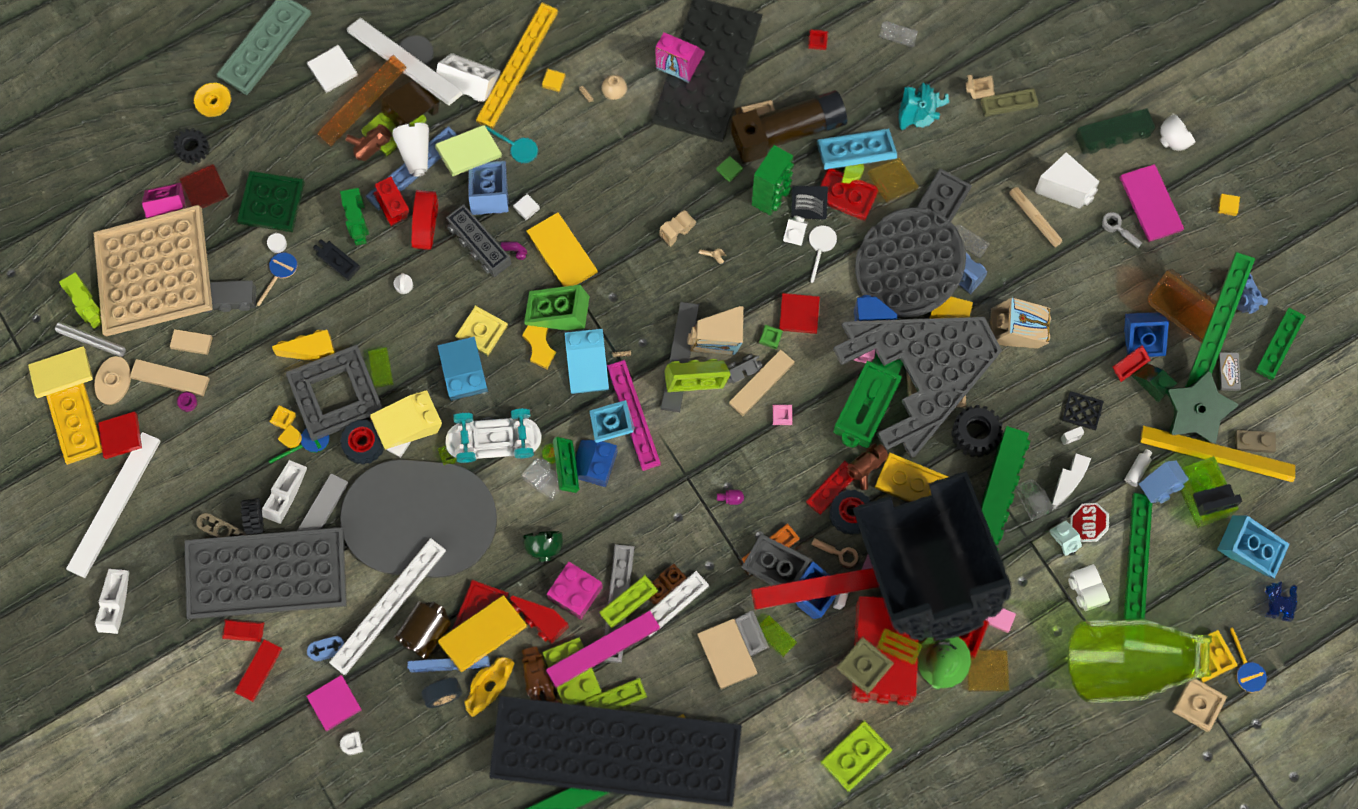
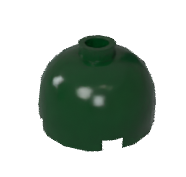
[523,531,563,562]

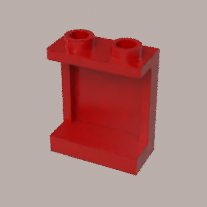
[373,176,409,226]

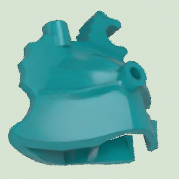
[898,83,950,130]

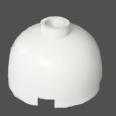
[1160,114,1195,151]

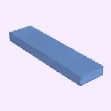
[408,656,490,673]

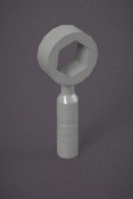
[1102,212,1143,248]

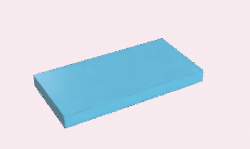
[817,129,897,169]

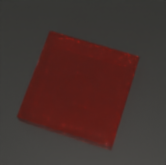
[180,164,229,209]

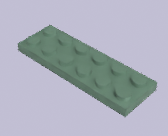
[216,0,311,95]

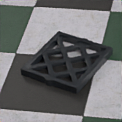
[1062,391,1104,431]

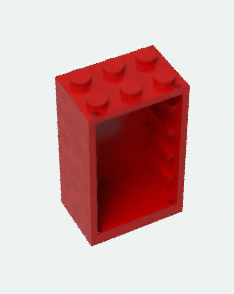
[852,596,918,706]

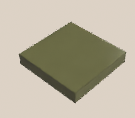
[836,637,894,695]

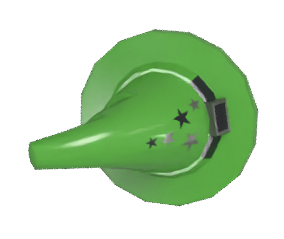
[918,637,971,689]

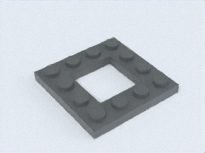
[285,345,383,441]

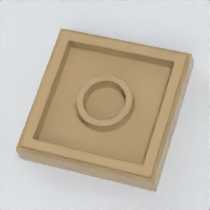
[1172,676,1227,732]

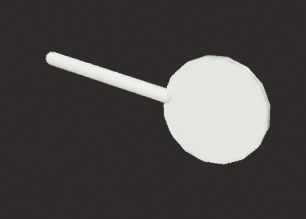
[809,226,837,283]

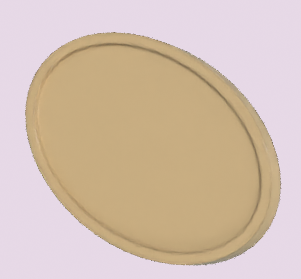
[94,356,131,405]

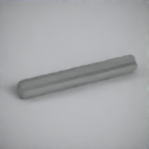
[55,322,126,357]

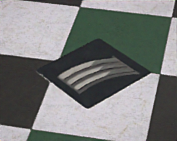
[791,186,828,219]

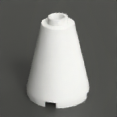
[393,123,429,177]

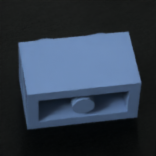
[1139,461,1189,503]

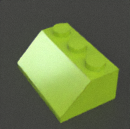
[664,359,730,392]

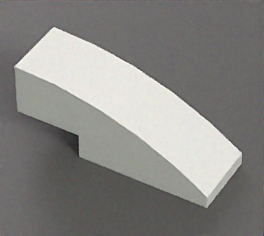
[1049,454,1091,510]
[262,460,307,524]
[95,569,129,634]

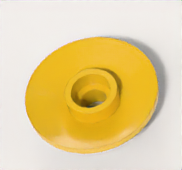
[194,83,231,117]

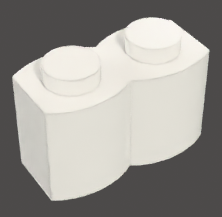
[1068,564,1110,612]

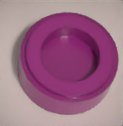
[177,392,197,412]

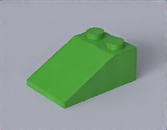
[524,285,590,331]

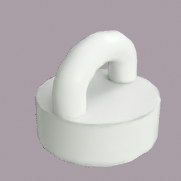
[394,273,413,294]

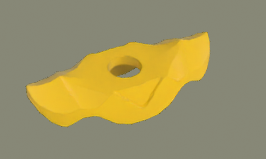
[465,657,514,717]

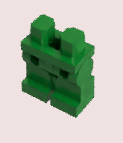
[340,188,370,246]

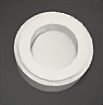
[267,233,287,253]

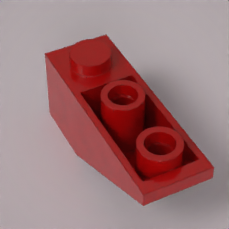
[510,595,569,644]

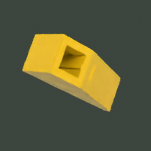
[272,330,335,361]

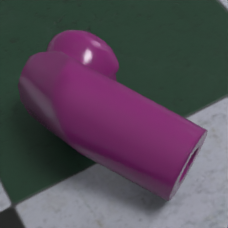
[501,241,527,260]

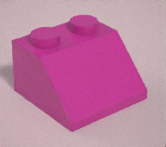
[142,183,186,218]

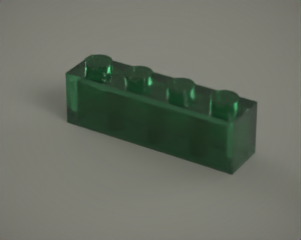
[1075,108,1155,154]

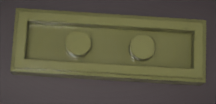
[980,88,1039,117]

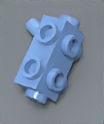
[1237,274,1268,314]

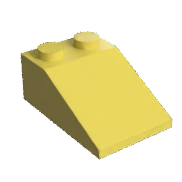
[370,390,442,450]

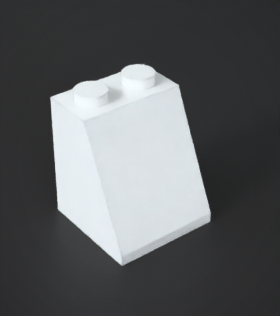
[1035,152,1099,209]

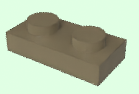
[1235,430,1276,453]

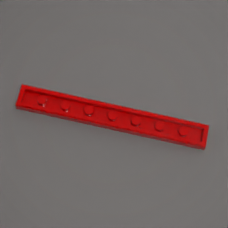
[751,568,879,610]

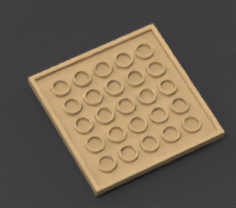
[94,205,213,336]

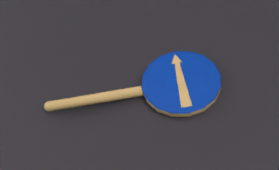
[257,253,297,306]

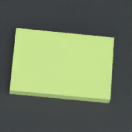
[435,125,502,177]

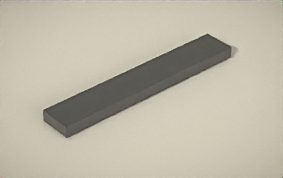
[661,302,699,413]

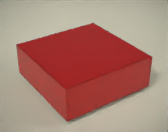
[808,30,828,50]

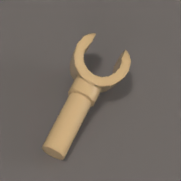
[699,248,726,263]

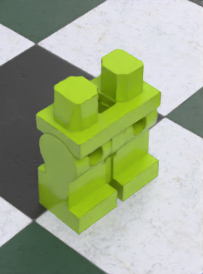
[59,272,102,328]

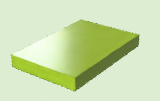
[821,720,892,792]

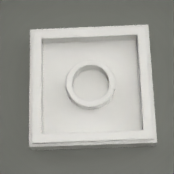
[307,45,357,93]

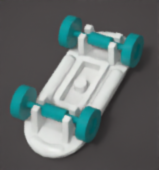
[445,409,541,463]

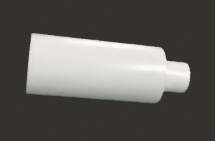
[1124,449,1152,487]

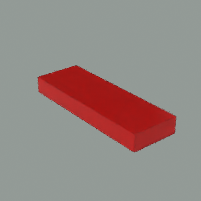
[806,461,854,515]
[234,639,283,702]

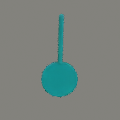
[485,126,538,163]

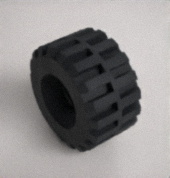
[951,405,1003,458]

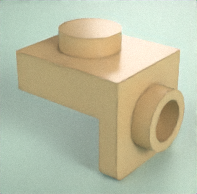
[966,75,995,99]

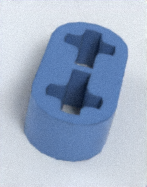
[307,636,345,661]

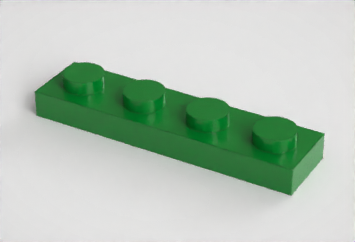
[1255,308,1306,380]

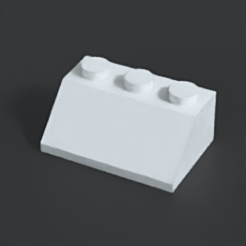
[436,53,501,101]

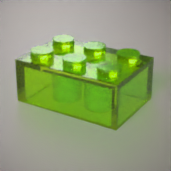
[1180,456,1239,528]

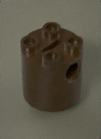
[394,601,451,660]

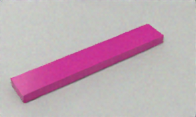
[607,360,661,471]
[546,611,660,688]

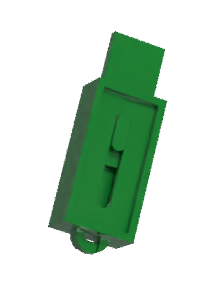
[833,353,903,449]

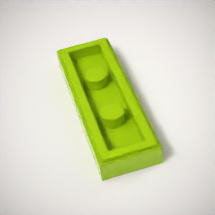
[599,575,658,628]
[584,678,647,710]

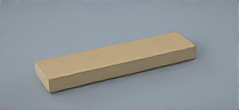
[729,350,795,416]
[130,359,210,397]

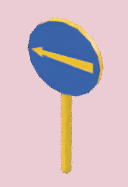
[1230,628,1267,693]

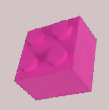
[547,562,603,620]

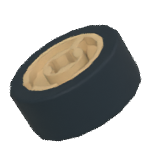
[421,678,462,708]

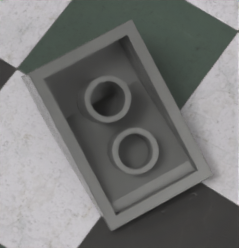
[742,534,812,586]

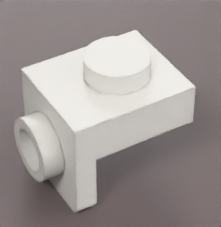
[783,216,808,246]

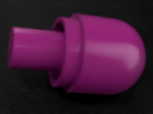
[717,489,744,505]

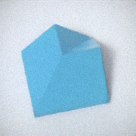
[589,400,635,443]

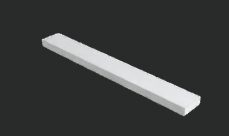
[347,18,462,105]
[66,432,161,578]
[329,538,446,675]

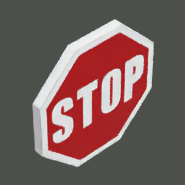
[1070,503,1109,542]

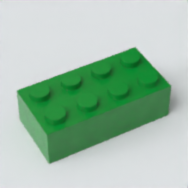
[752,145,794,216]

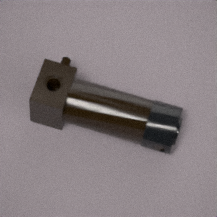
[731,90,847,164]

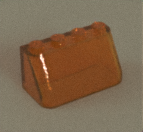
[1148,268,1217,342]

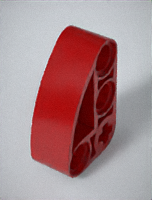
[411,190,439,250]

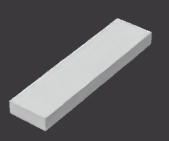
[649,571,709,638]

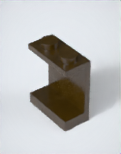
[381,80,440,127]

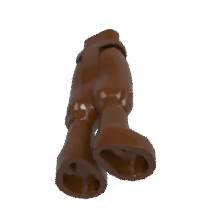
[522,646,563,703]

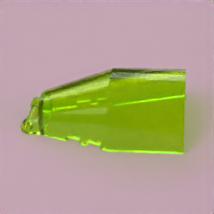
[1067,619,1212,703]

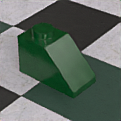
[1131,363,1177,402]

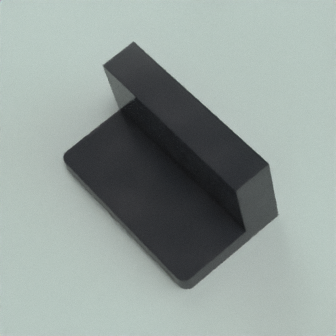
[1193,484,1242,516]

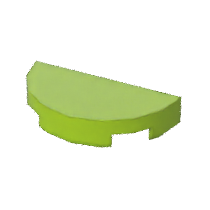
[842,164,864,183]

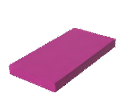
[1120,164,1184,242]

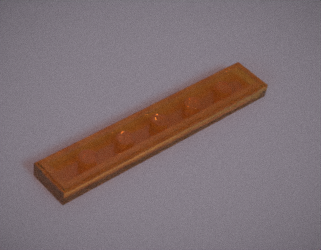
[317,55,407,146]

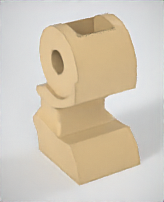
[659,211,696,247]

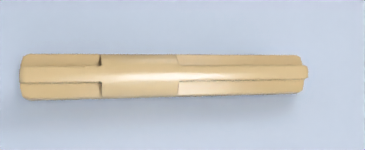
[1010,187,1062,247]

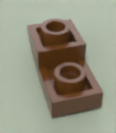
[649,564,687,605]

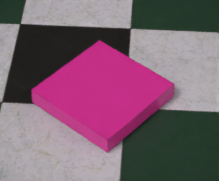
[307,675,362,731]

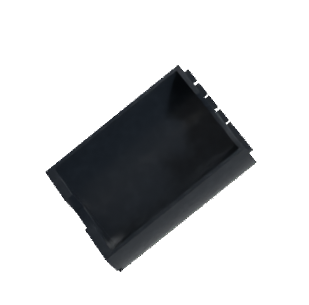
[853,471,1012,641]

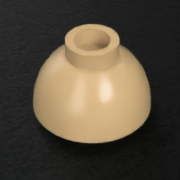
[602,75,627,100]

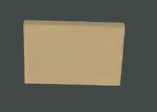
[697,619,757,689]

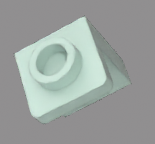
[1050,521,1082,556]

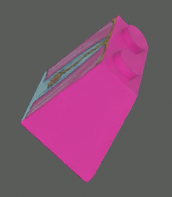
[656,32,705,82]

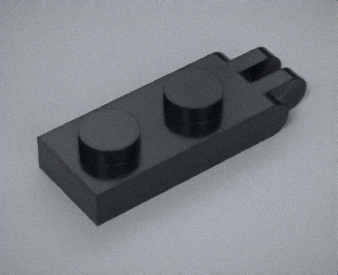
[313,239,361,281]

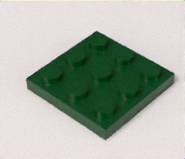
[237,171,305,232]

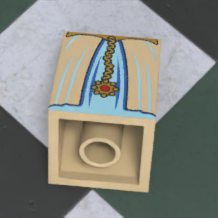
[990,298,1051,349]
[688,306,743,355]

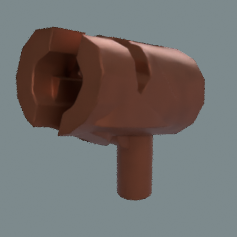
[345,124,392,161]
[847,443,888,490]

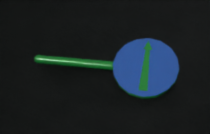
[269,428,330,463]

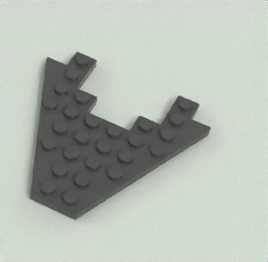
[833,317,1002,459]

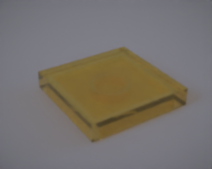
[868,158,919,203]
[968,651,1009,692]

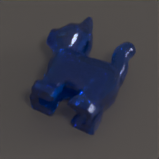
[1264,581,1297,622]

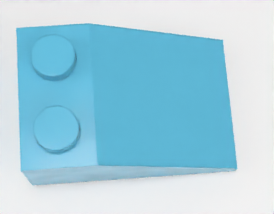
[565,329,609,394]

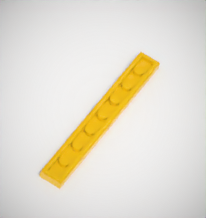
[476,3,558,129]
[1140,425,1295,482]

